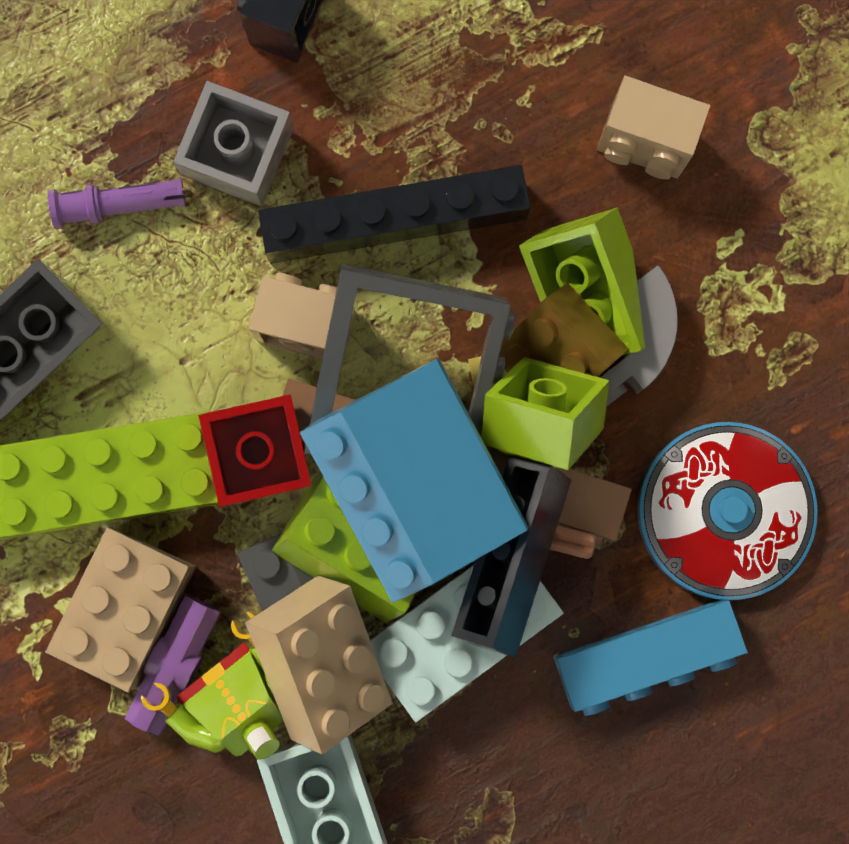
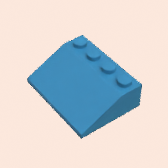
[300,358,529,603]

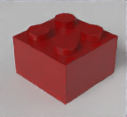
[198,394,312,507]

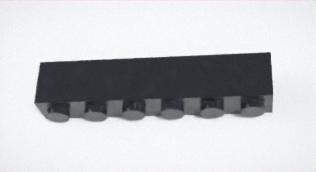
[258,165,530,264]

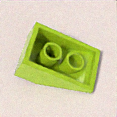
[519,207,645,355]

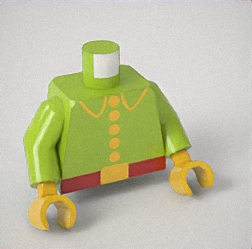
[141,611,283,760]

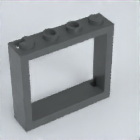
[304,264,516,455]

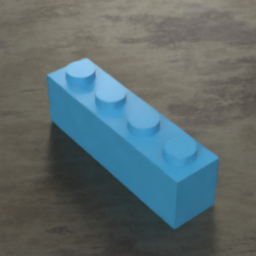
[553,599,748,716]

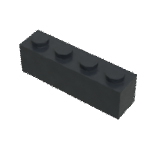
[451,455,572,658]

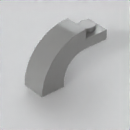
[600,266,677,406]

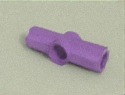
[124,595,221,736]

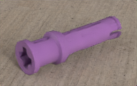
[48,178,186,229]

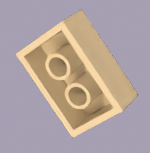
[45,527,197,692]
[245,576,393,755]

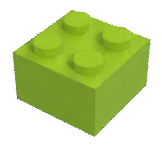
[482,357,610,470]

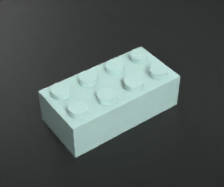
[370,564,564,723]
[257,734,388,844]

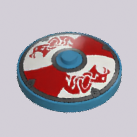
[637,422,818,600]

